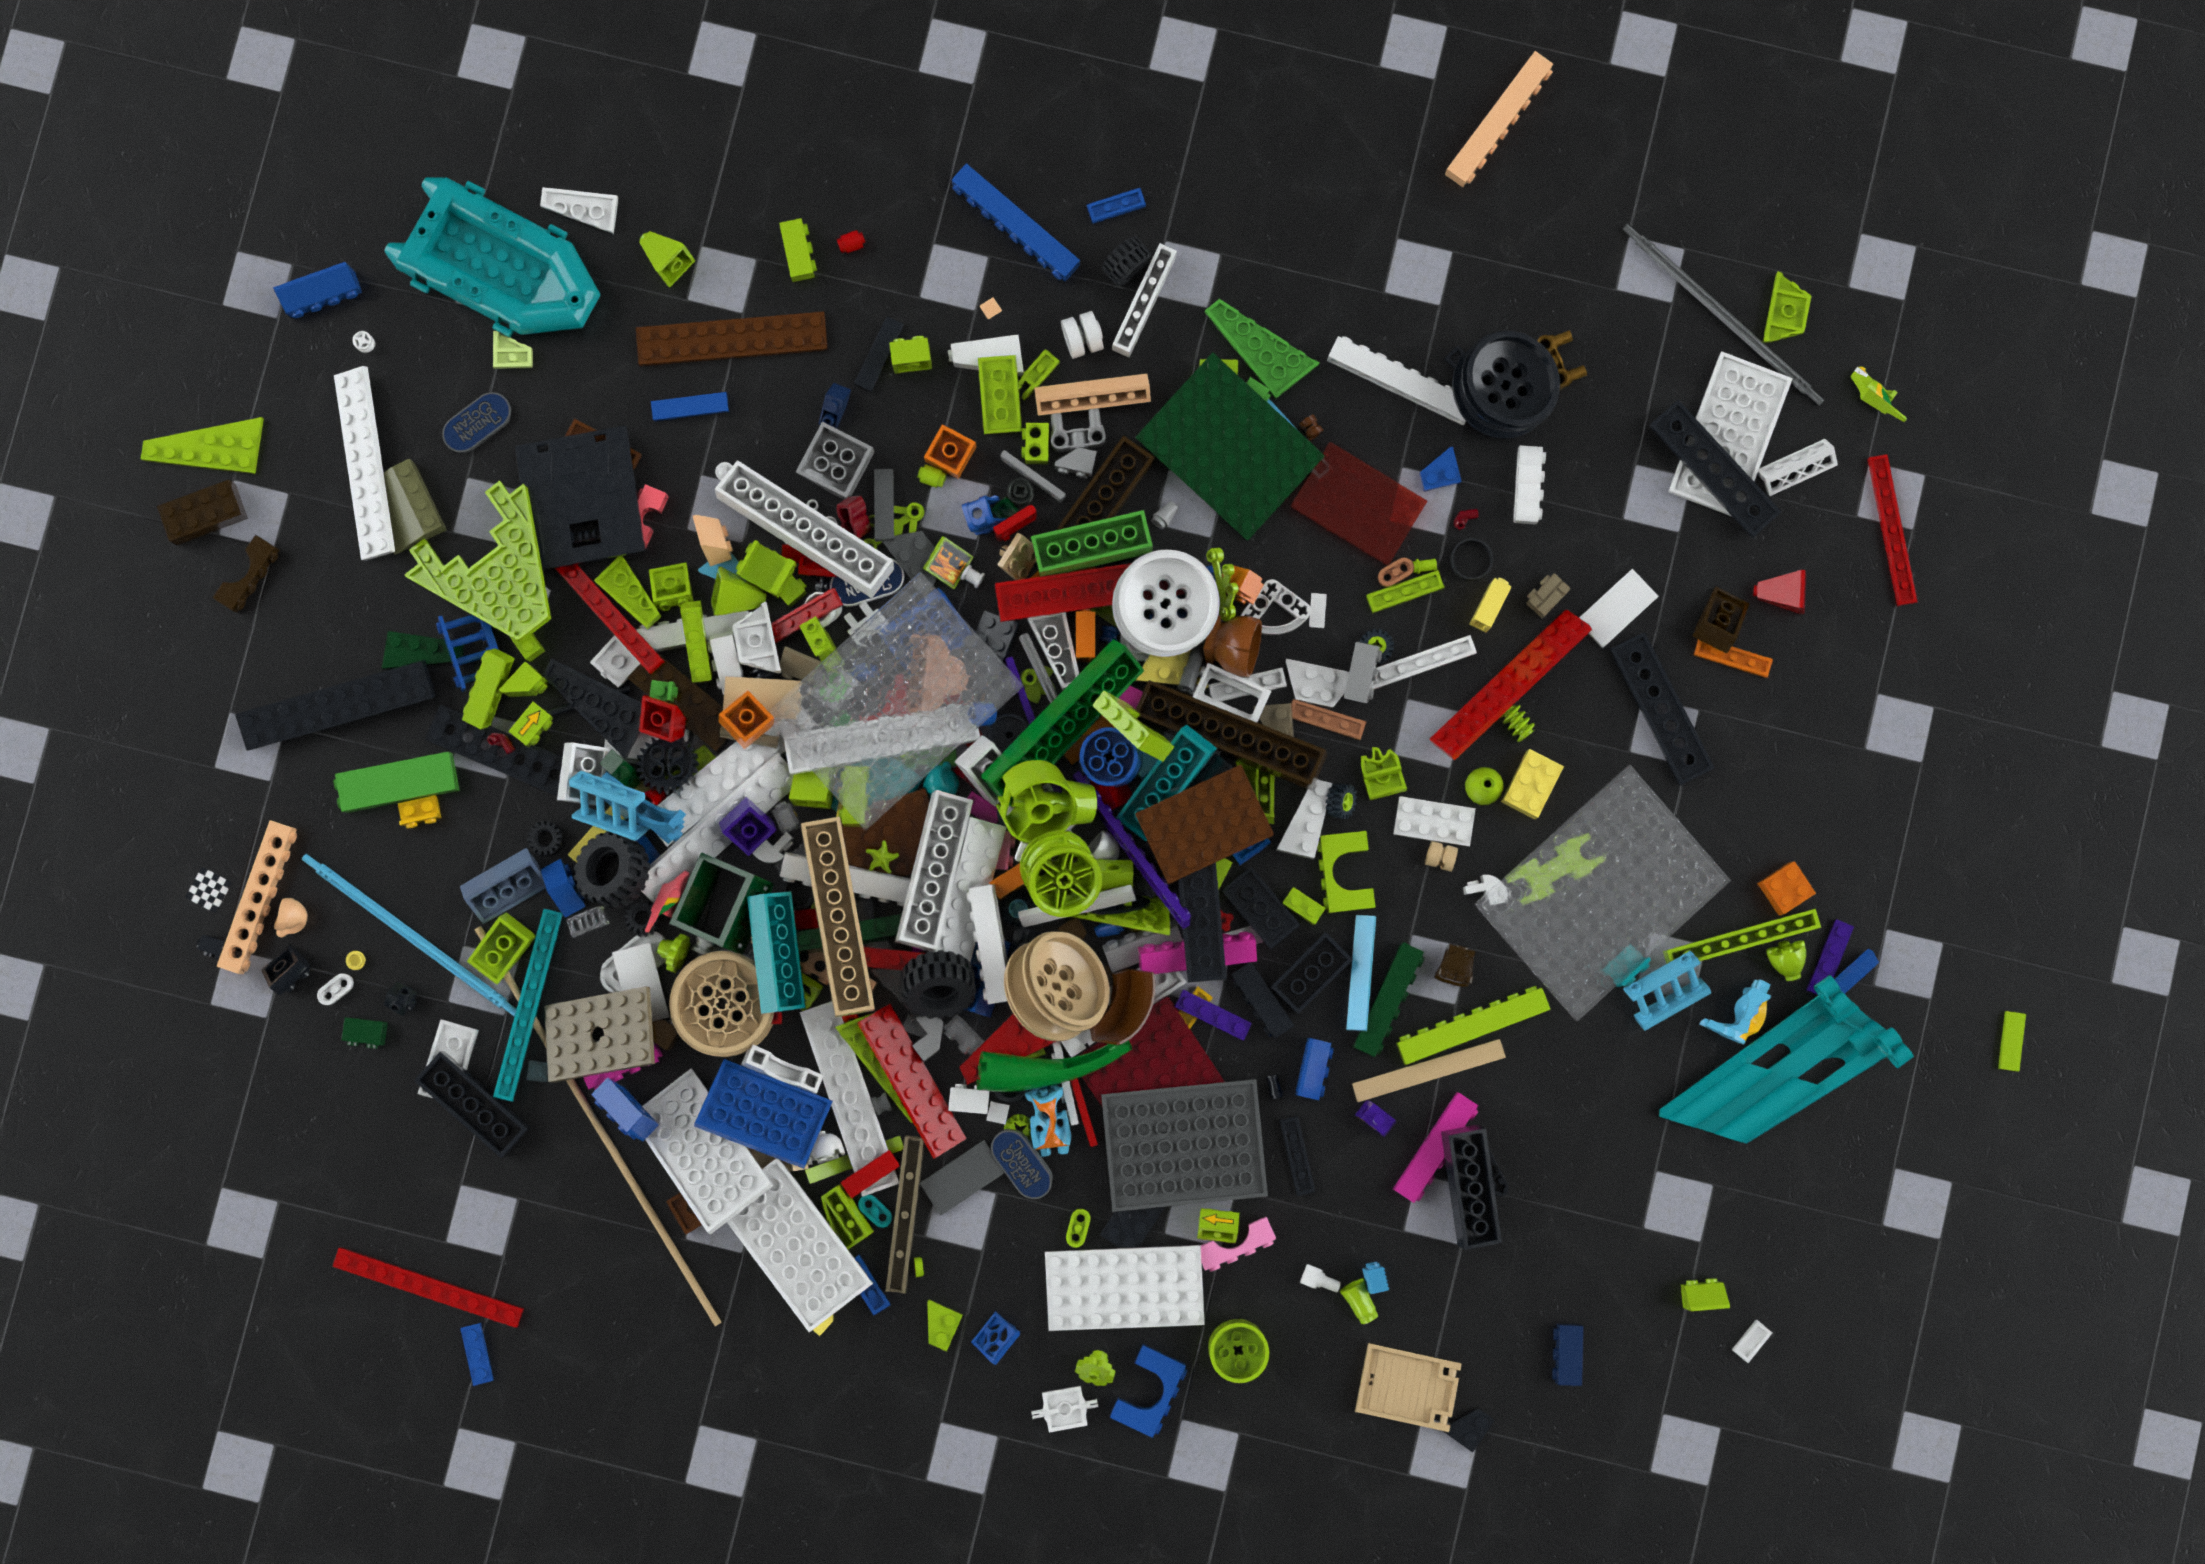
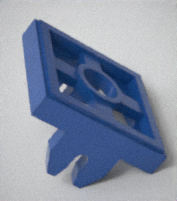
[971,1311,1020,1365]

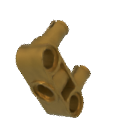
[1537,331,1587,390]

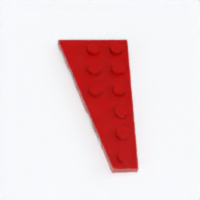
[959,1013,1057,1085]

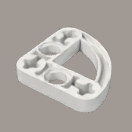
[1241,579,1311,635]

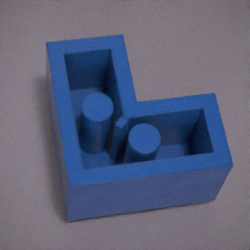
[540,859,586,917]

